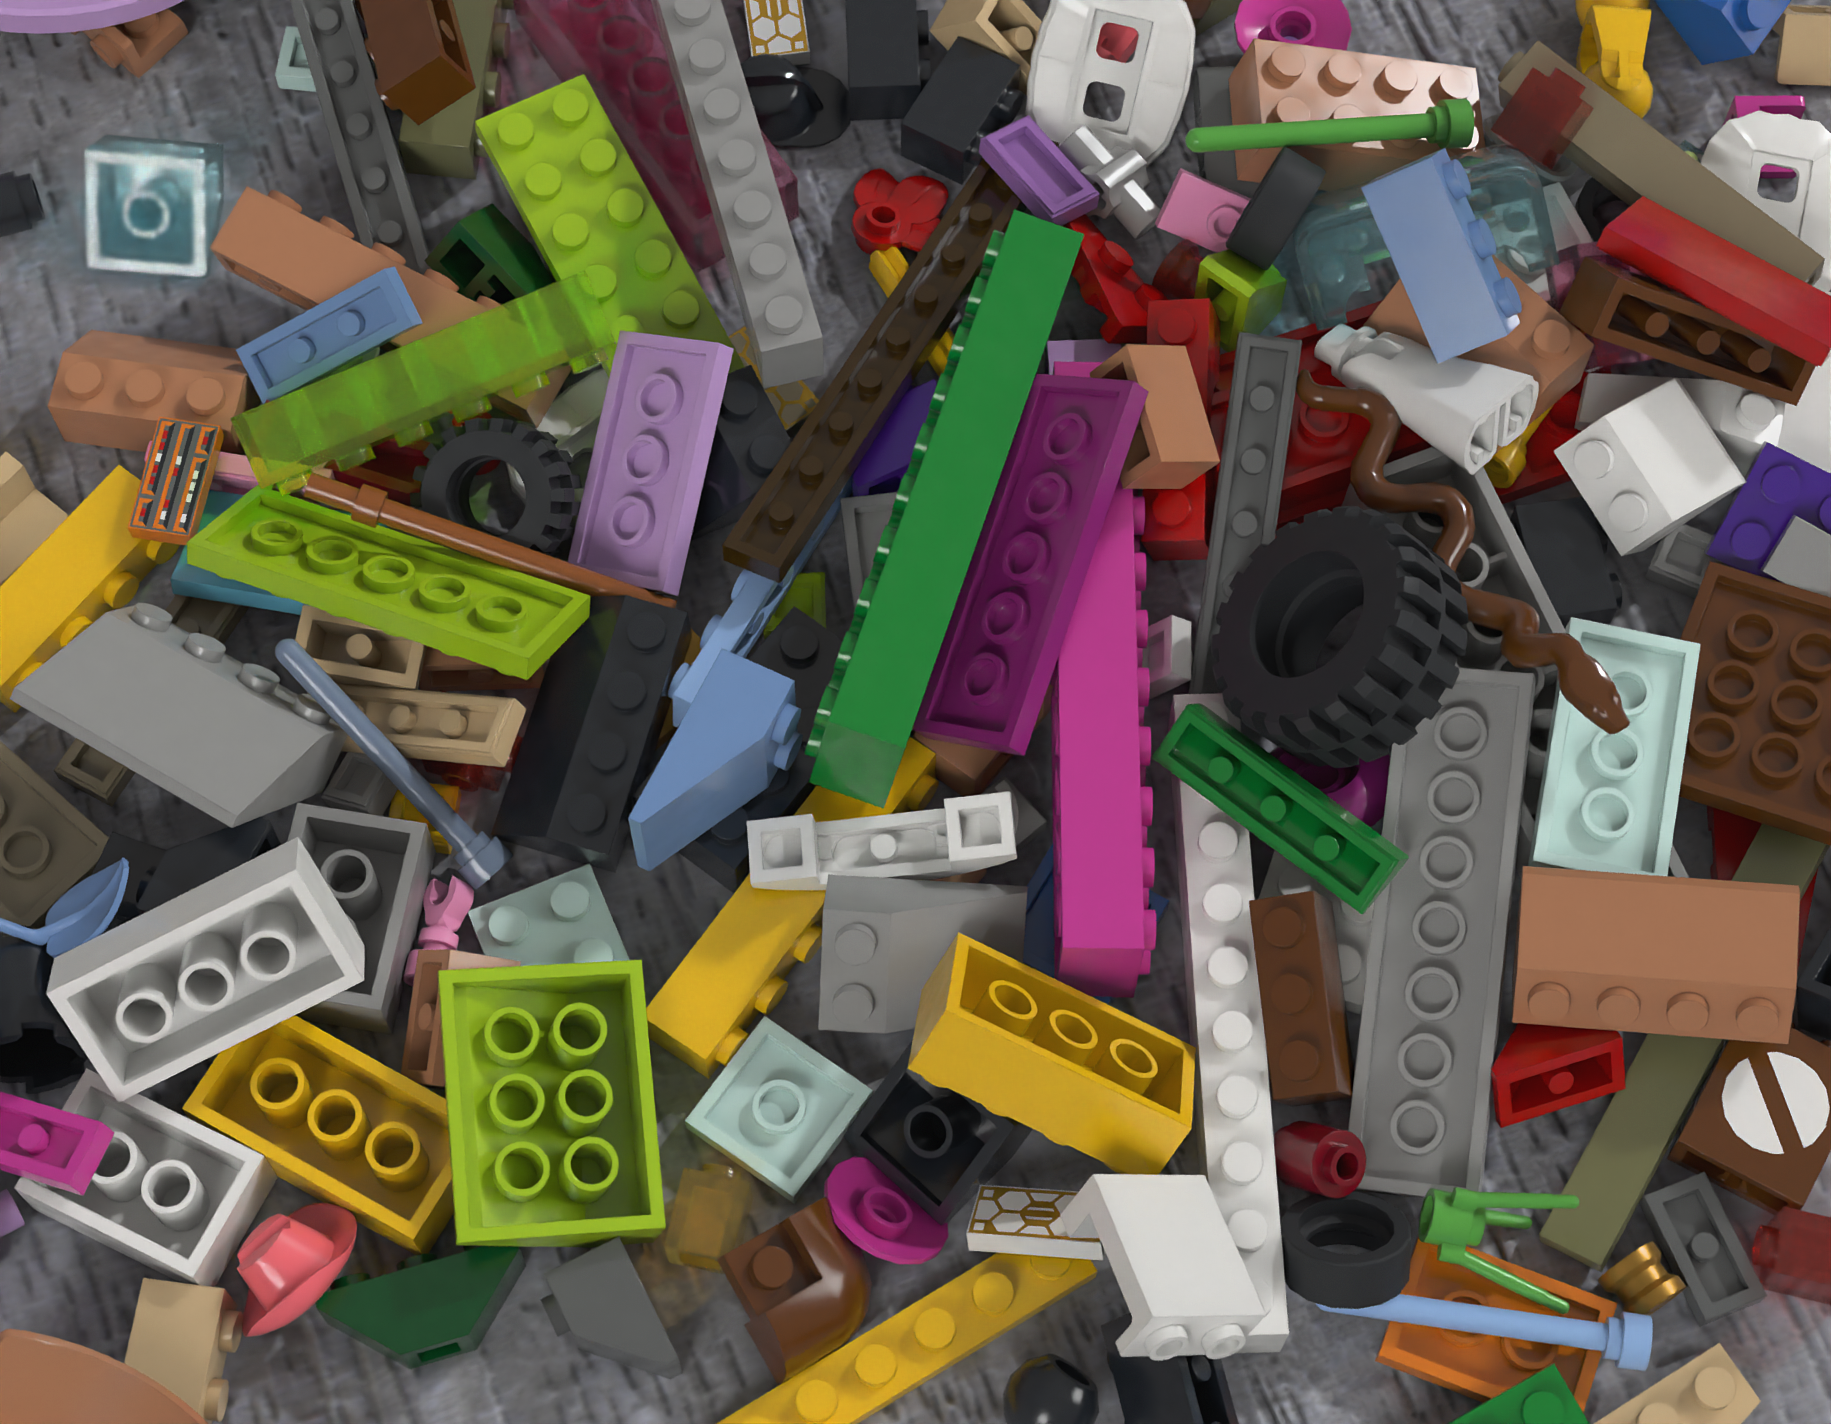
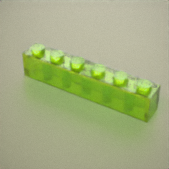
[230,271,616,497]

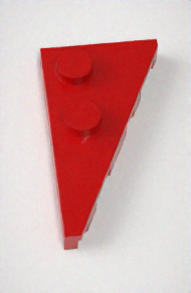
[1062,214,1168,344]

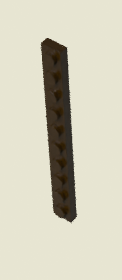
[722,124,1059,583]

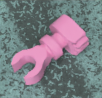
[403,875,474,987]

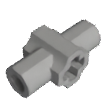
[1059,125,1161,240]

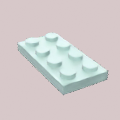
[1528,617,1701,876]

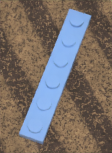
[668,472,854,728]

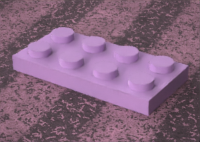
[568,330,734,596]

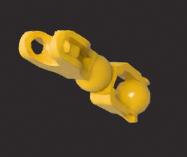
[1575,0,1653,119]

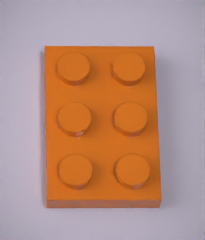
[1375,1234,1617,1412]

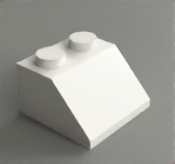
[1554,378,1746,556]

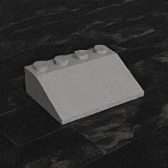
[10,603,347,828]

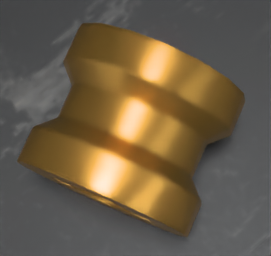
[1597,1241,1686,1315]

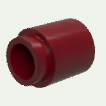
[1273,1121,1366,1198]

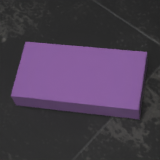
[978,115,1100,226]

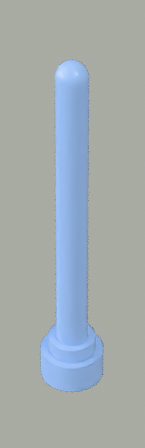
[1316,1294,1653,1371]

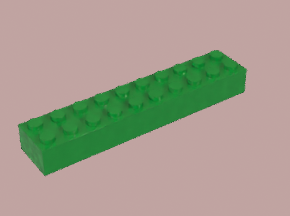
[804,210,1084,809]

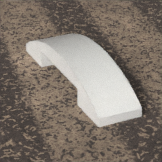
[747,792,1017,890]

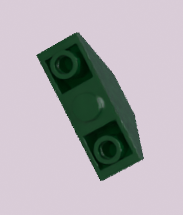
[315,1245,526,1369]

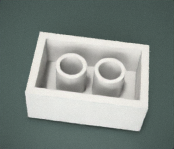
[14,1069,278,1287]

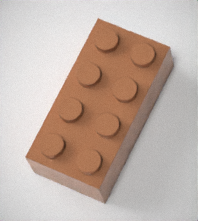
[1228,38,1488,197]

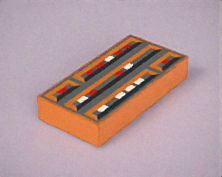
[127,417,224,546]

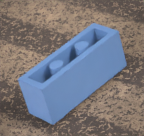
[1361,148,1522,363]

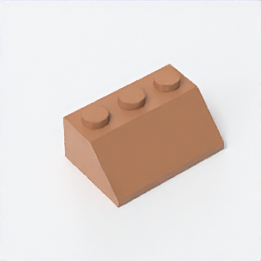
[1363,255,1594,455]
[48,330,261,456]

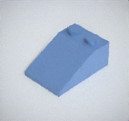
[628,648,803,871]

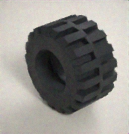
[410,418,582,565]

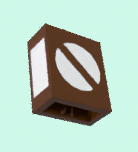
[1667,1022,1831,1223]

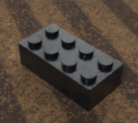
[632,606,843,893]

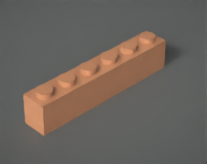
[209,186,573,429]

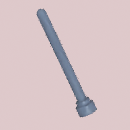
[275,639,513,890]

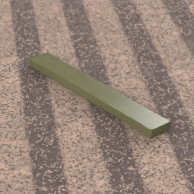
[1539,823,1830,1273]

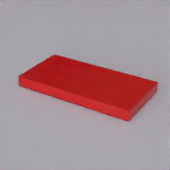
[1596,196,1831,367]

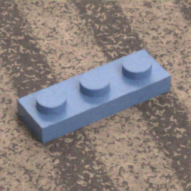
[236,267,423,405]

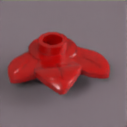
[851,168,948,255]

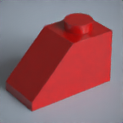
[1491,1023,1626,1128]

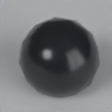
[1003,1353,1099,1424]

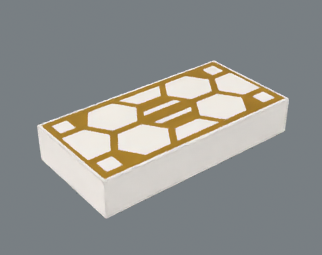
[743,0,810,65]
[966,1185,1105,1260]

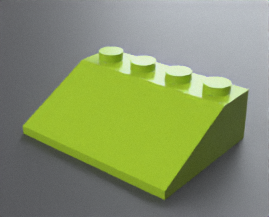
[437,960,666,1248]

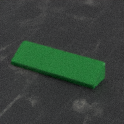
[1151,703,1409,914]

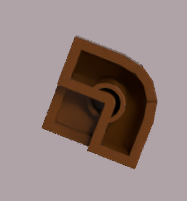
[717,1197,872,1385]

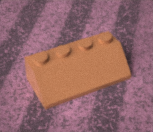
[1512,866,1800,1044]

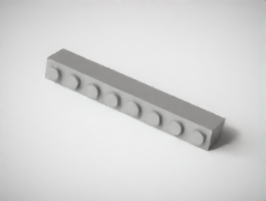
[651,0,824,389]

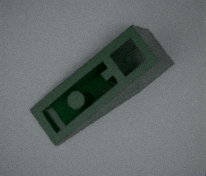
[424,203,591,379]

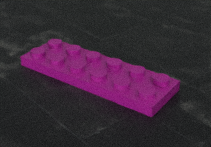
[912,374,1148,756]

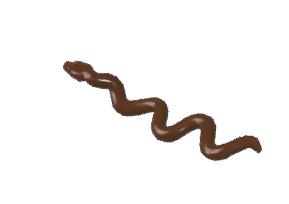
[1296,369,1630,735]

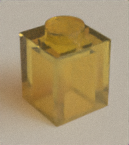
[664,1164,753,1275]

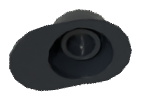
[740,54,851,148]

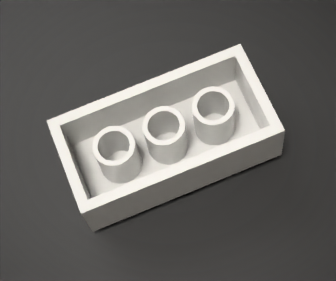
[46,837,365,1103]

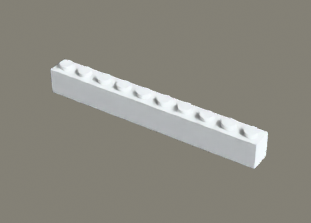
[1168,693,1289,1354]

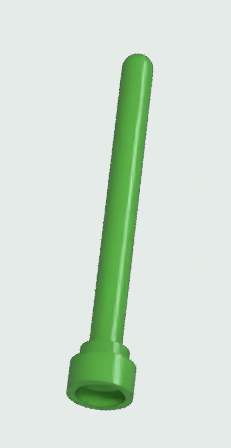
[1185,98,1474,153]

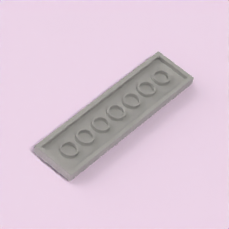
[1348,668,1535,1199]

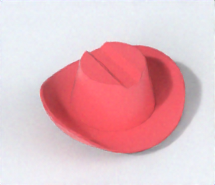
[236,1203,357,1337]

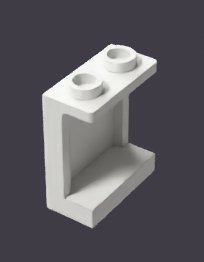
[1060,1174,1266,1361]

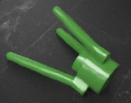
[1418,1187,1580,1314]

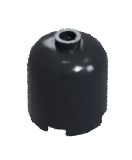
[0,925,90,1094]

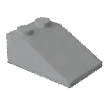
[818,875,1027,1034]

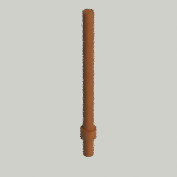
[304,472,677,609]

